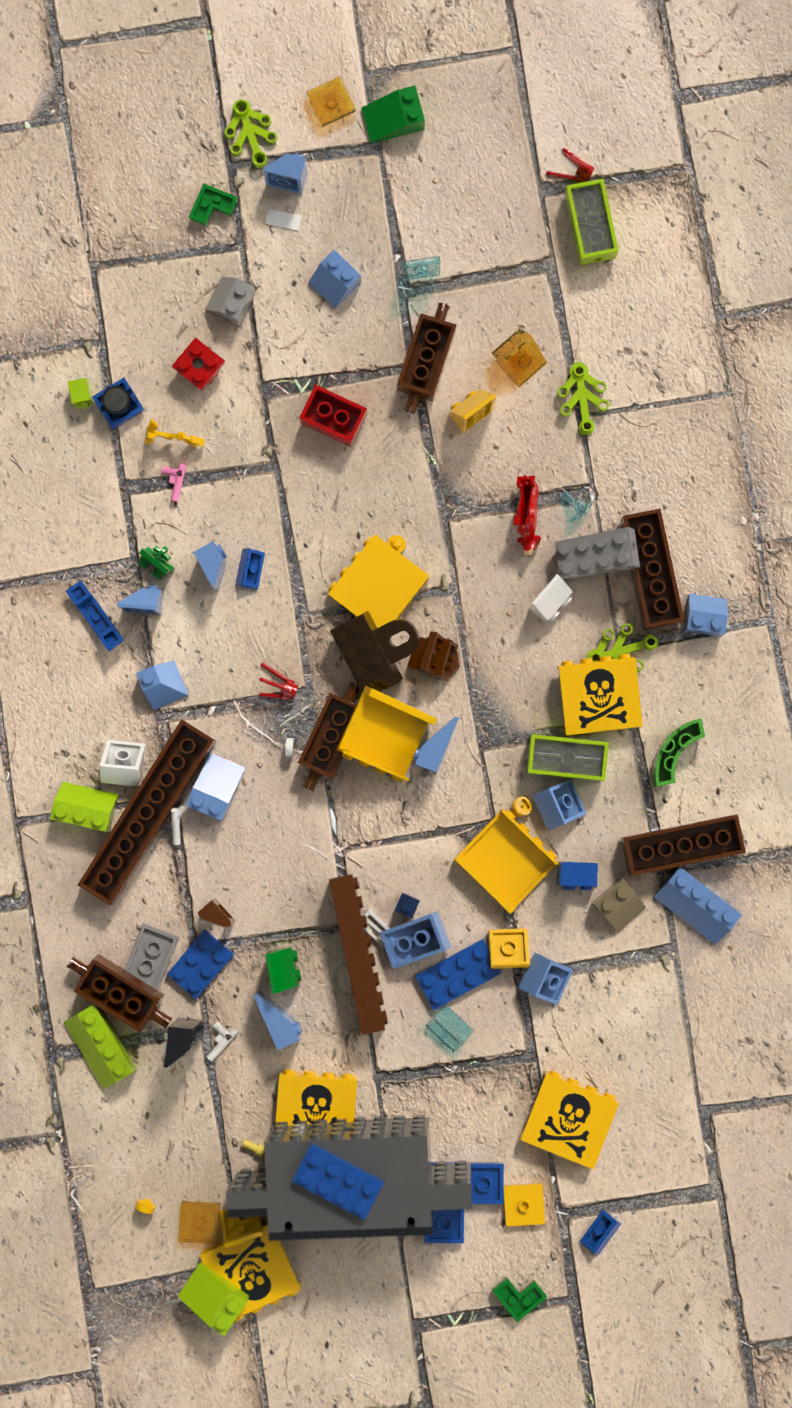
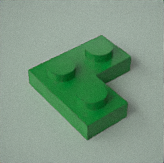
[189,183,239,227]
[492,1277,548,1322]

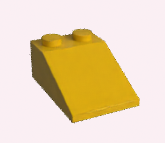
[449,389,496,434]

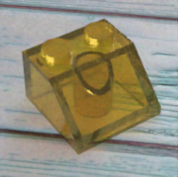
[492,328,547,387]

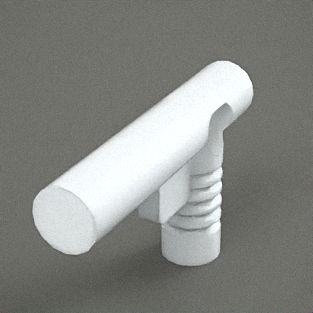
[171,806,185,845]
[206,1021,238,1062]

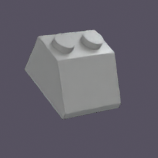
[205,276,256,326]

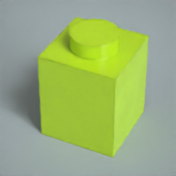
[67,378,94,409]

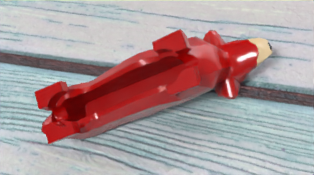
[513,475,541,557]

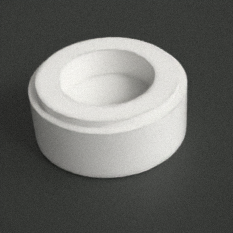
[285,738,294,757]

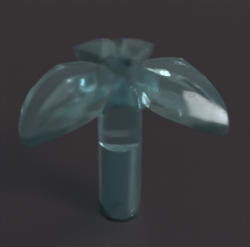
[561,490,593,523]

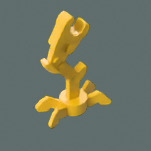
[144,419,205,447]

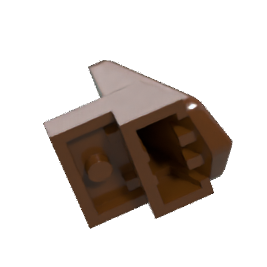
[408,631,460,682]

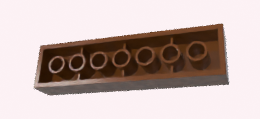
[329,874,388,1035]

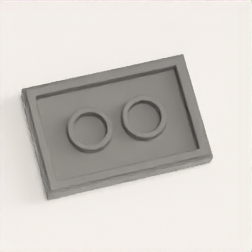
[125,923,179,991]

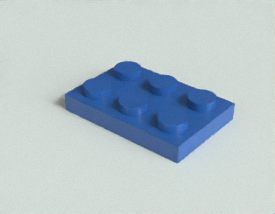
[167,929,234,999]

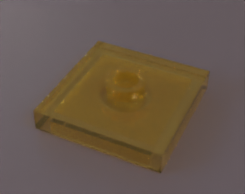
[306,76,356,127]
[179,1201,221,1244]

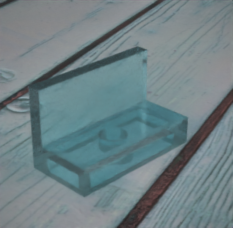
[425,1004,473,1053]

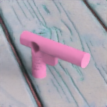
[161,464,186,502]

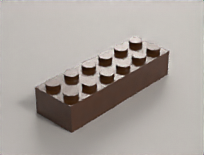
[620,508,685,631]
[620,814,746,876]

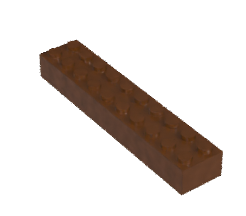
[78,719,216,906]

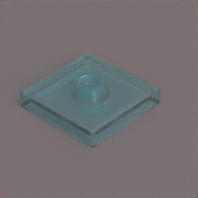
[402,256,441,281]

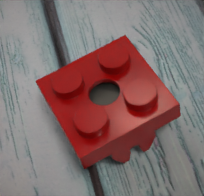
[171,337,226,391]

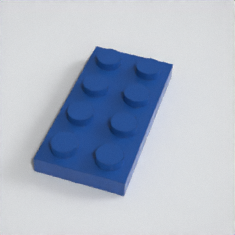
[415,939,502,1010]
[292,1143,384,1220]

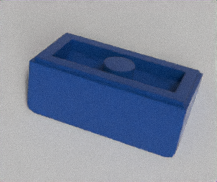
[235,548,265,590]
[580,1210,621,1255]

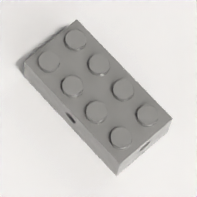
[555,527,640,581]

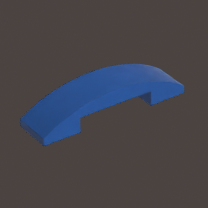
[65,580,125,652]

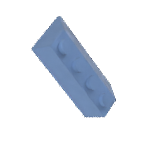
[653,867,742,944]

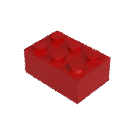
[299,384,368,447]

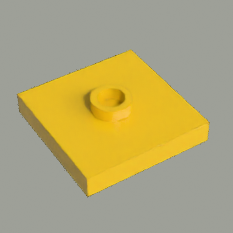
[488,928,530,969]
[504,1183,545,1226]

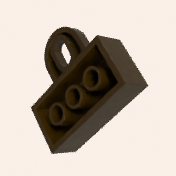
[330,611,419,692]

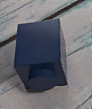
[394,892,420,918]

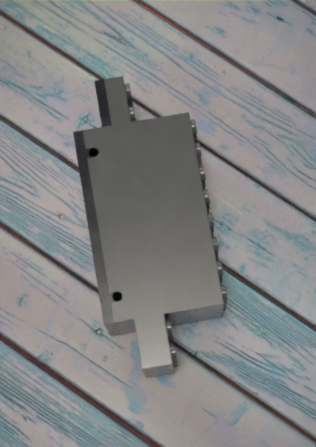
[226,1115,472,1241]

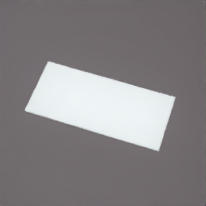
[265,209,302,231]

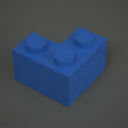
[556,861,598,890]

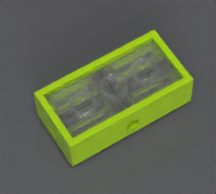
[564,179,619,266]
[526,734,609,781]

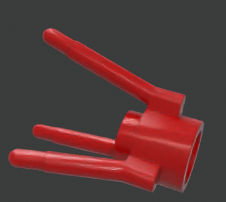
[546,148,595,183]
[259,663,298,701]

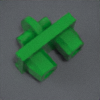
[138,546,175,580]

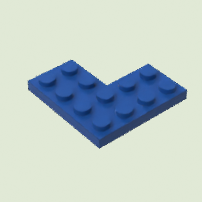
[425,1162,504,1243]

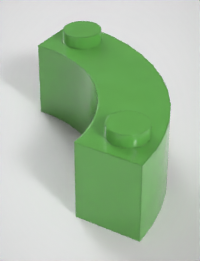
[652,718,705,787]

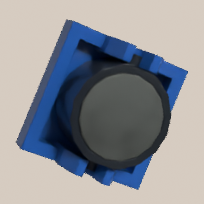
[92,377,145,430]

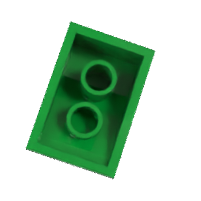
[361,85,425,144]
[265,946,302,994]

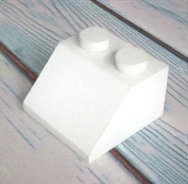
[529,574,573,623]
[100,740,146,787]

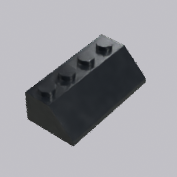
[164,1018,204,1068]

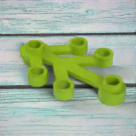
[224,99,277,168]
[557,362,609,436]
[586,623,658,672]

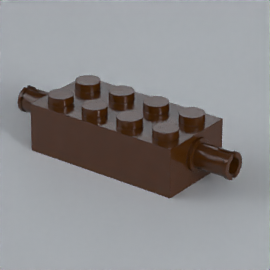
[397,303,457,414]
[298,682,360,791]
[67,954,172,1033]

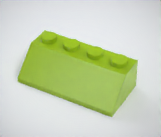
[64,1004,137,1089]

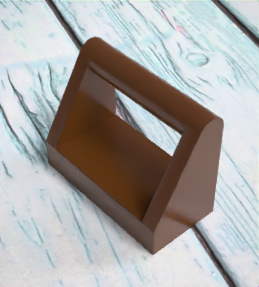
[197,898,235,927]

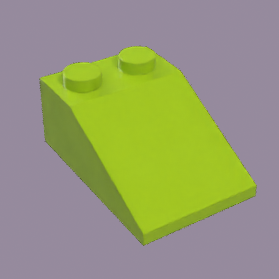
[177,1262,249,1336]

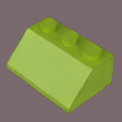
[50,782,119,832]

